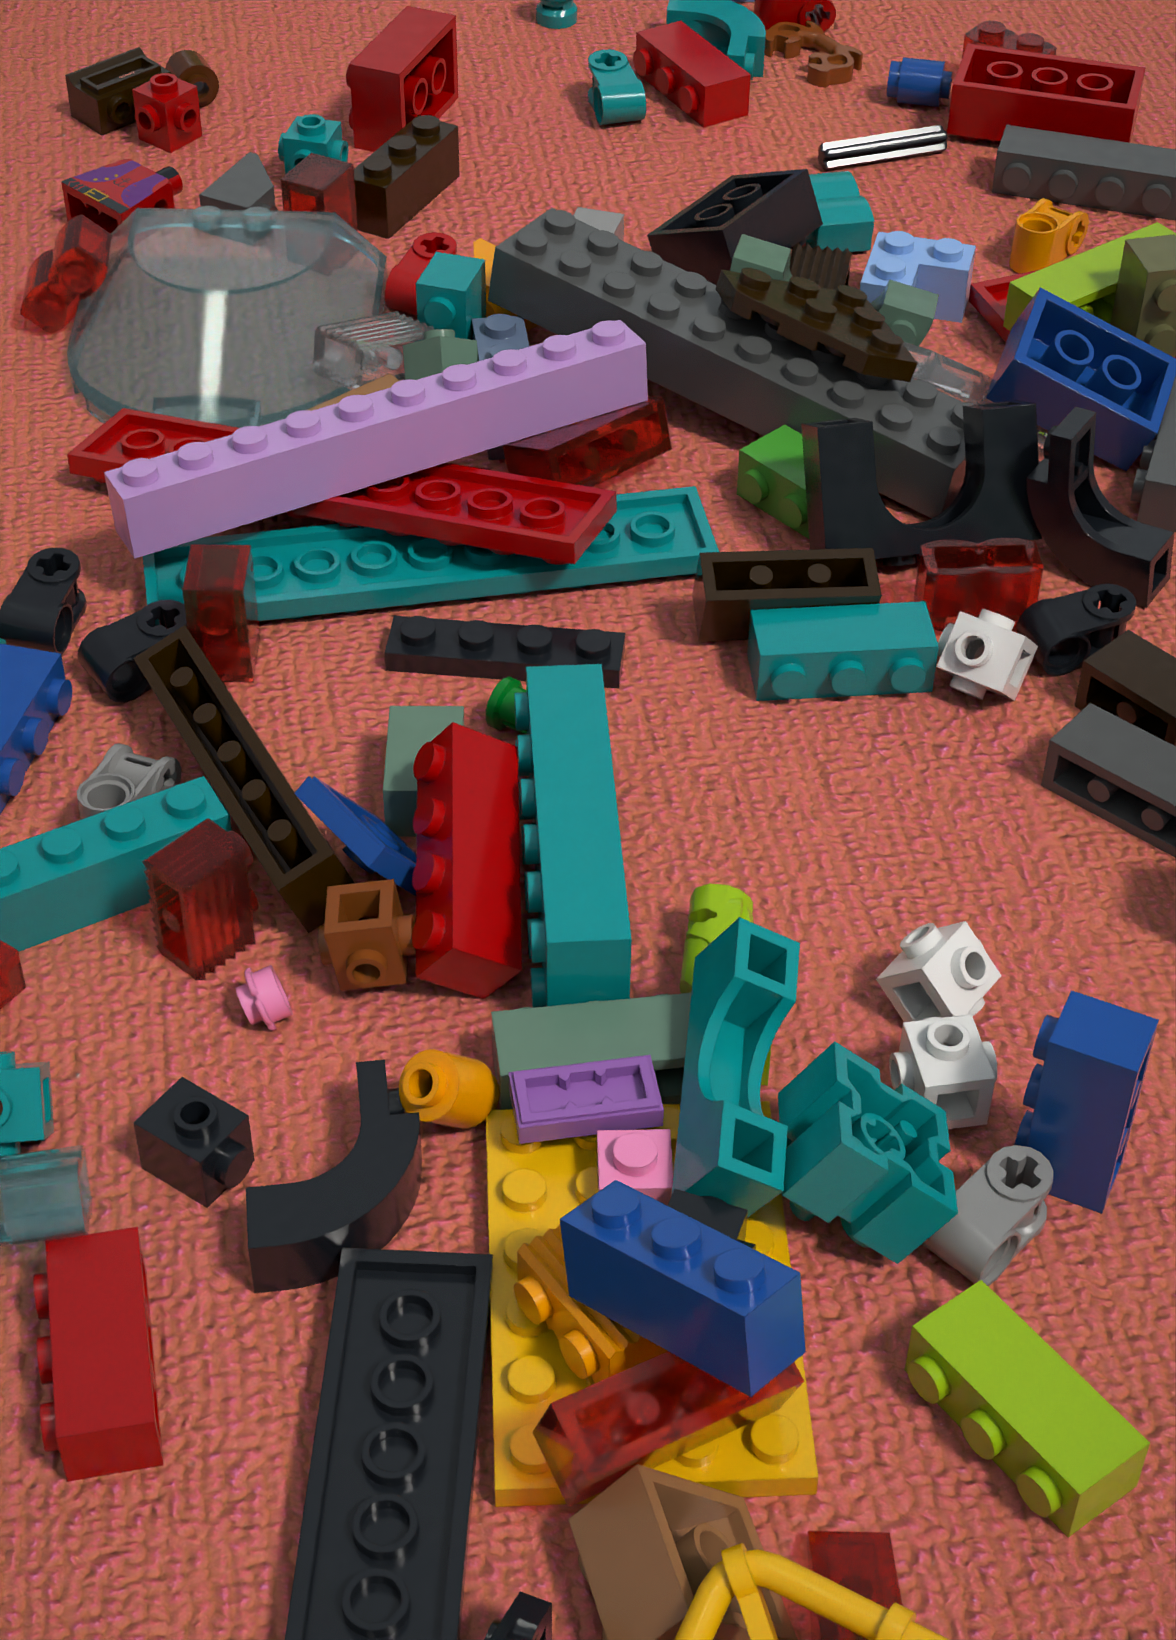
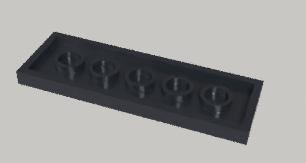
[285,1248,493,1640]

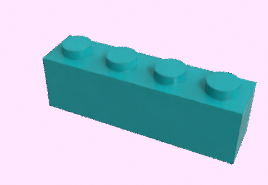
[0,776,237,959]

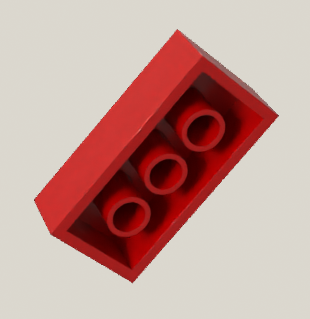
[947,43,1146,143]

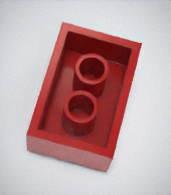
[346,6,458,152]

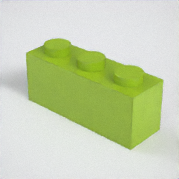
[905,1280,1150,1538]

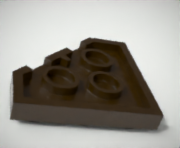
[715,268,918,382]

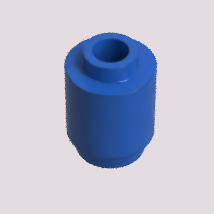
[887,57,953,107]

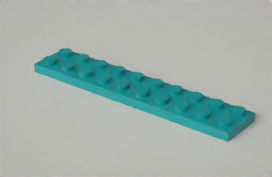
[143,486,719,629]

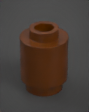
[165,50,219,108]

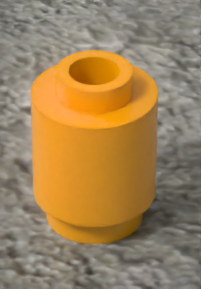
[399,1049,500,1129]

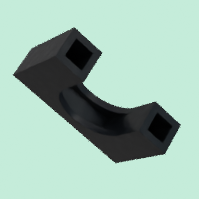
[801,400,1042,566]

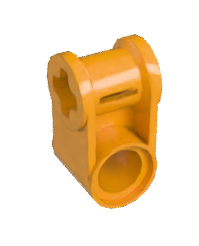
[1009,198,1089,274]

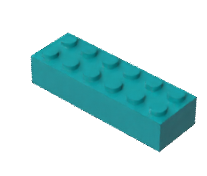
[514,664,632,1008]

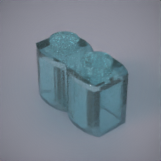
[0,1145,92,1248]

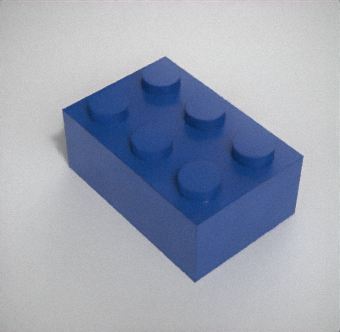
[986,287,1176,471]

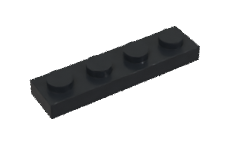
[385,616,625,689]

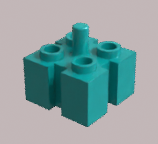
[778,1041,958,1264]

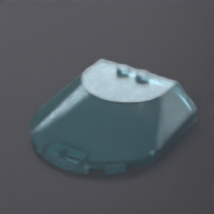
[67,206,388,428]

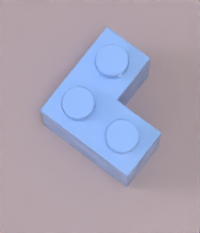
[860,231,976,323]

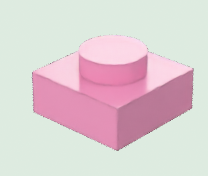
[597,1129,673,1206]

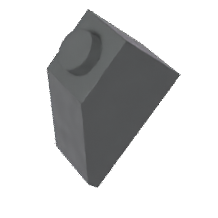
[199,152,279,251]

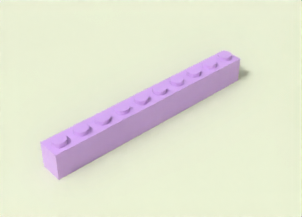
[104,320,648,559]

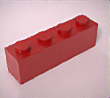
[412,722,522,999]

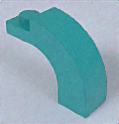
[666,0,766,80]

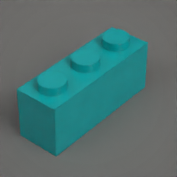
[747,601,939,701]

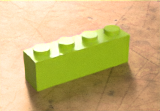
[1003,222,1176,331]

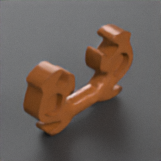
[765,21,863,88]

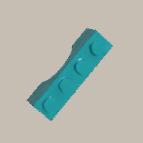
[671,917,800,1218]

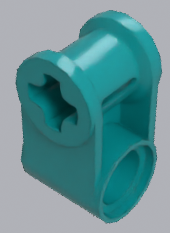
[588,49,646,125]

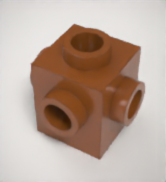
[318,879,416,991]

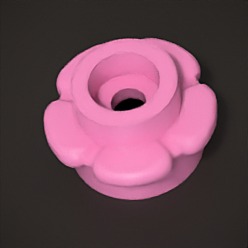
[236,965,293,1031]

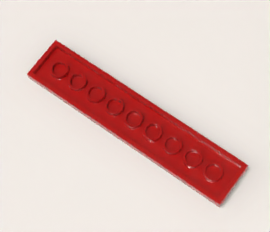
[67,408,617,565]

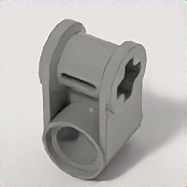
[77,743,181,820]
[922,1145,1054,1286]

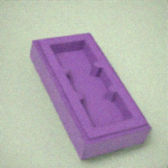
[508,1055,664,1144]

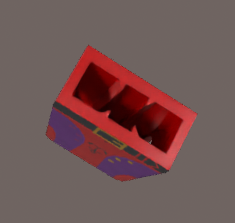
[61,159,183,256]

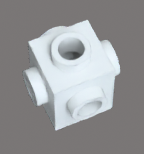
[936,609,1038,701]
[876,921,1001,1022]
[889,1014,997,1129]

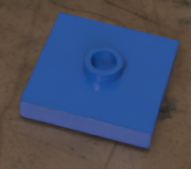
[294,776,417,896]

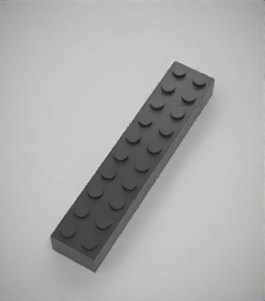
[488,208,974,518]

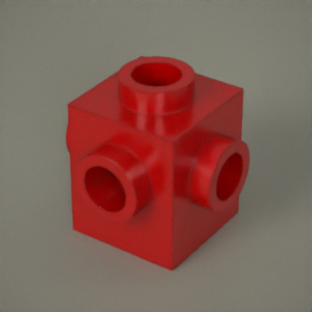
[132,73,202,153]

